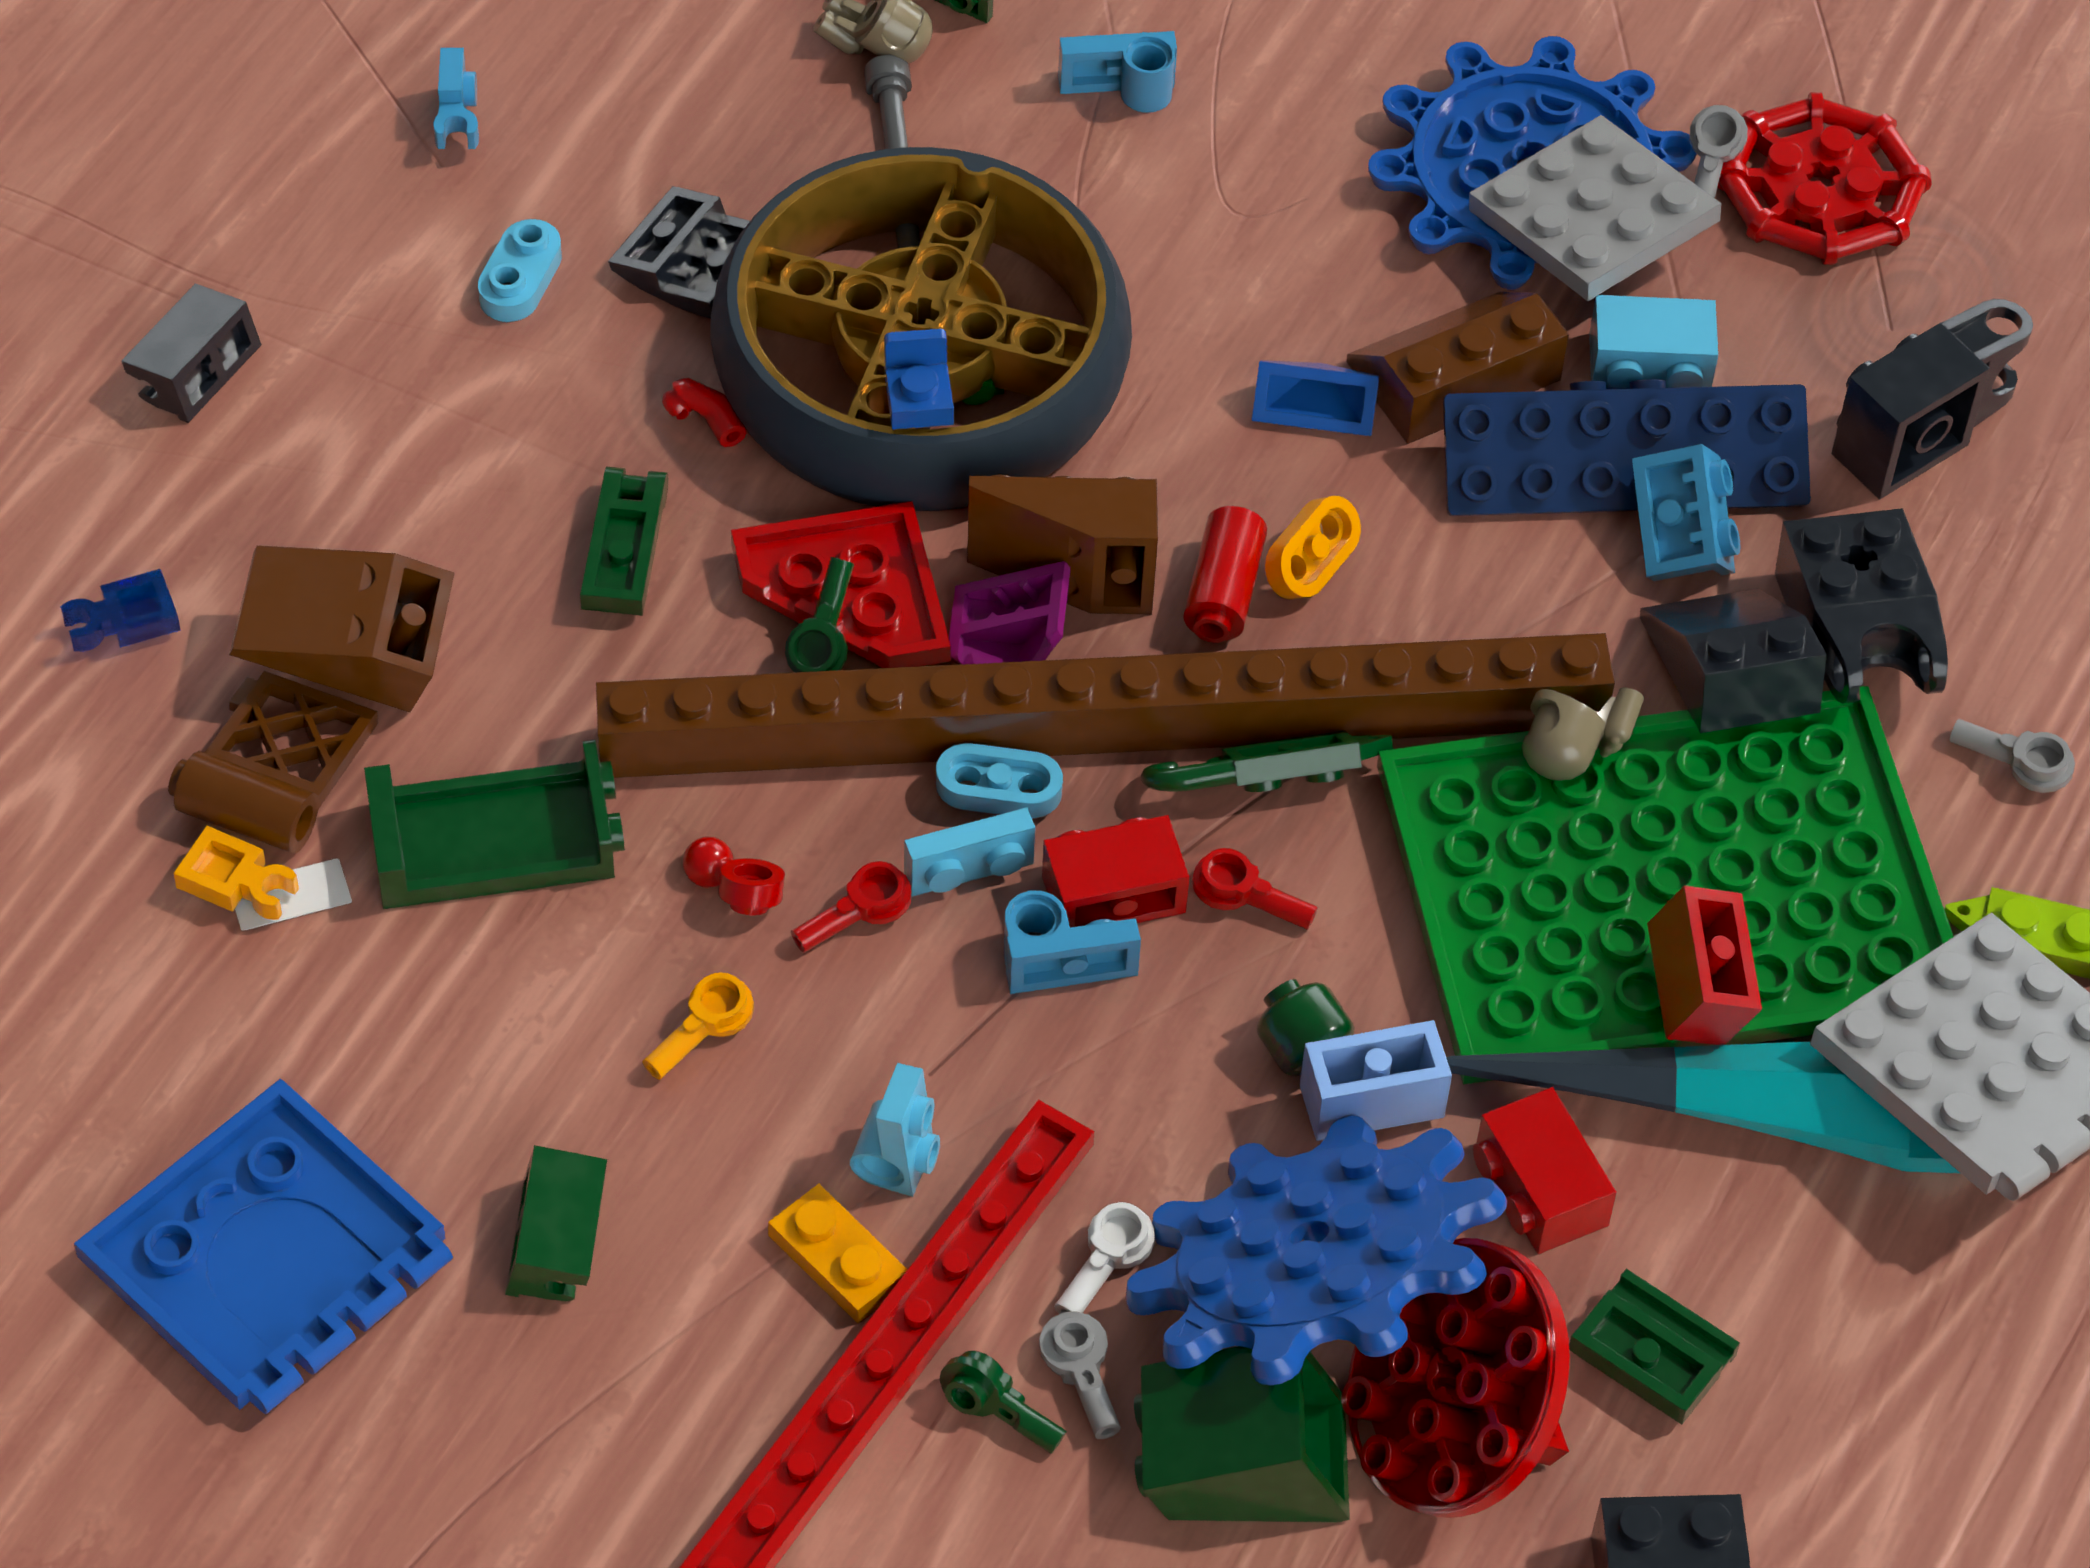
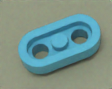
[478,219,562,322]
[936,743,1063,818]

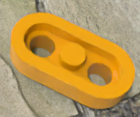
[1265,496,1361,600]

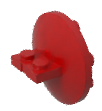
[1341,1238,1570,1518]

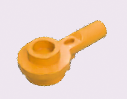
[642,972,754,1080]

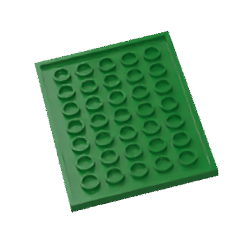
[1377,686,1954,1085]

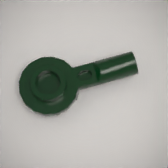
[785,557,854,673]
[939,1351,1067,1454]

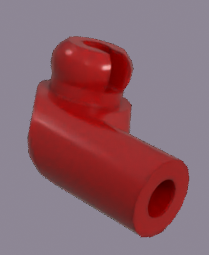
[662,378,747,447]

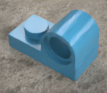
[1004,890,1141,994]

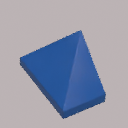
[1252,360,1379,436]

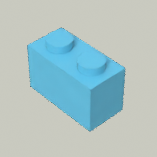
[1589,295,1718,389]

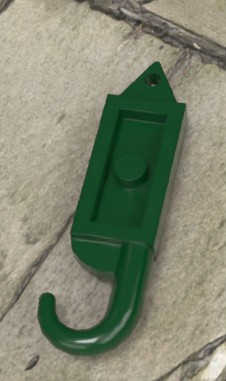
[1141,731,1393,792]

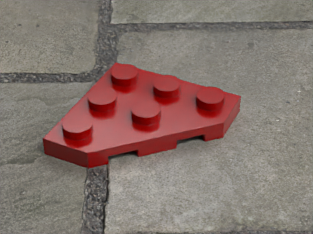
[731,501,951,668]

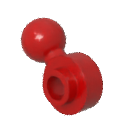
[683,836,785,916]

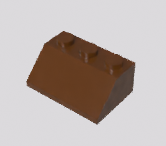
[1346,292,1569,444]

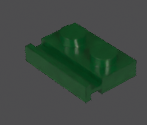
[1569,1268,1740,1425]

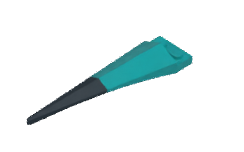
[1446,1042,1961,1174]

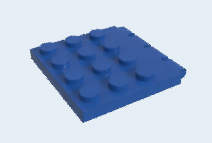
[74,1078,453,1414]

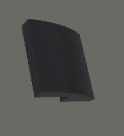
[608,186,750,319]

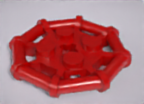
[1717,92,1932,265]

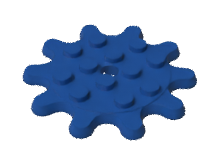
[1368,36,1697,290]
[1126,1116,1507,1385]

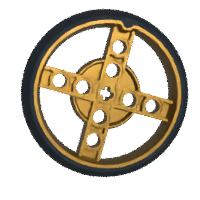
[710,147,1132,511]

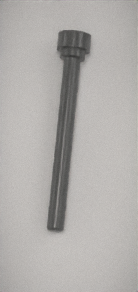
[864,54,920,249]

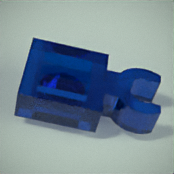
[60,569,181,652]

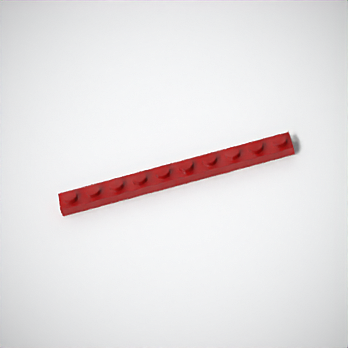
[679,1099,1095,1568]

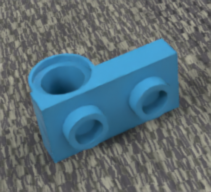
[1058,31,1177,113]

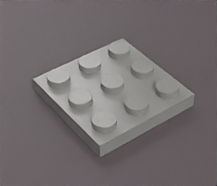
[1469,115,1721,301]

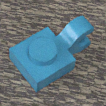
[433,48,479,149]

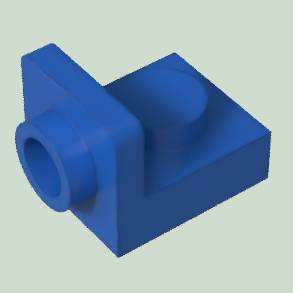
[884,329,954,430]

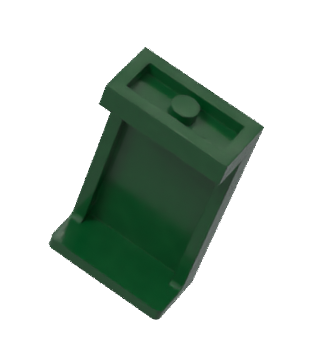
[364,740,625,909]

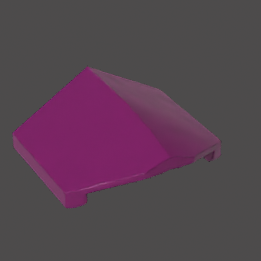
[949,561,1070,665]

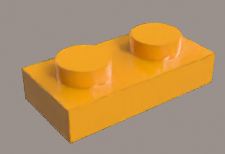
[768,1183,908,1324]

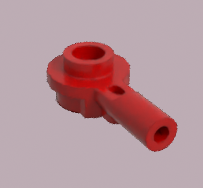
[1192,848,1318,930]
[791,861,911,953]

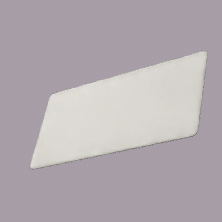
[235,858,352,931]

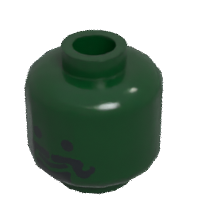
[1257,979,1355,1076]

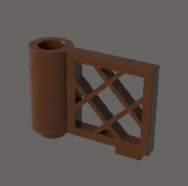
[168,671,378,854]

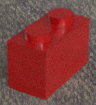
[1042,815,1189,928]
[1647,886,1762,1045]
[1473,1087,1617,1255]

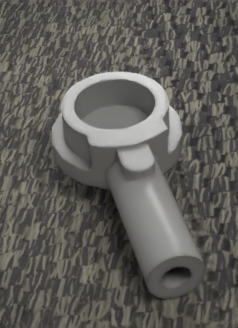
[1689,105,1748,198]
[1950,719,2075,793]
[1039,1311,1121,1439]

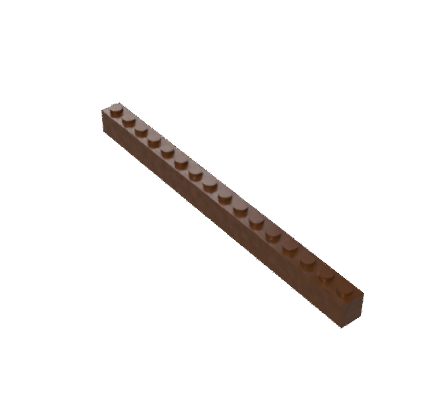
[596,633,1615,778]

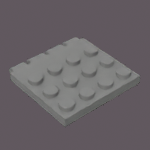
[1810,912,2090,1201]

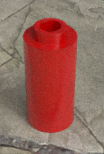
[1183,506,1268,643]

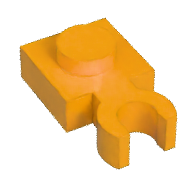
[173,826,299,920]

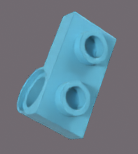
[850,1063,940,1197]

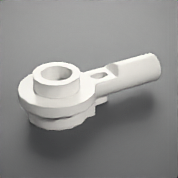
[1054,1202,1155,1314]

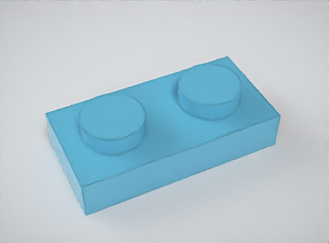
[904,807,1036,897]

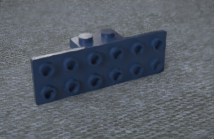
[1443,379,1811,516]

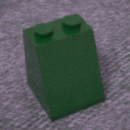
[1134,1346,1350,1522]

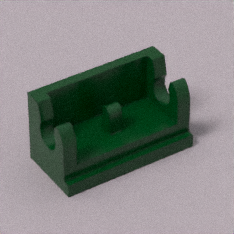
[505,1145,607,1301]

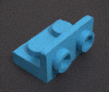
[1632,444,1740,581]

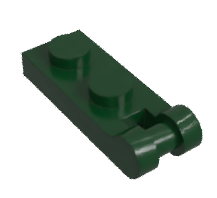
[580,466,668,616]

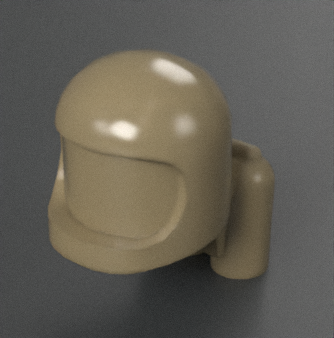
[813,0,933,64]
[1522,687,1644,781]

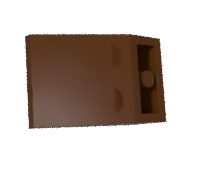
[967,474,1158,615]
[229,545,454,712]

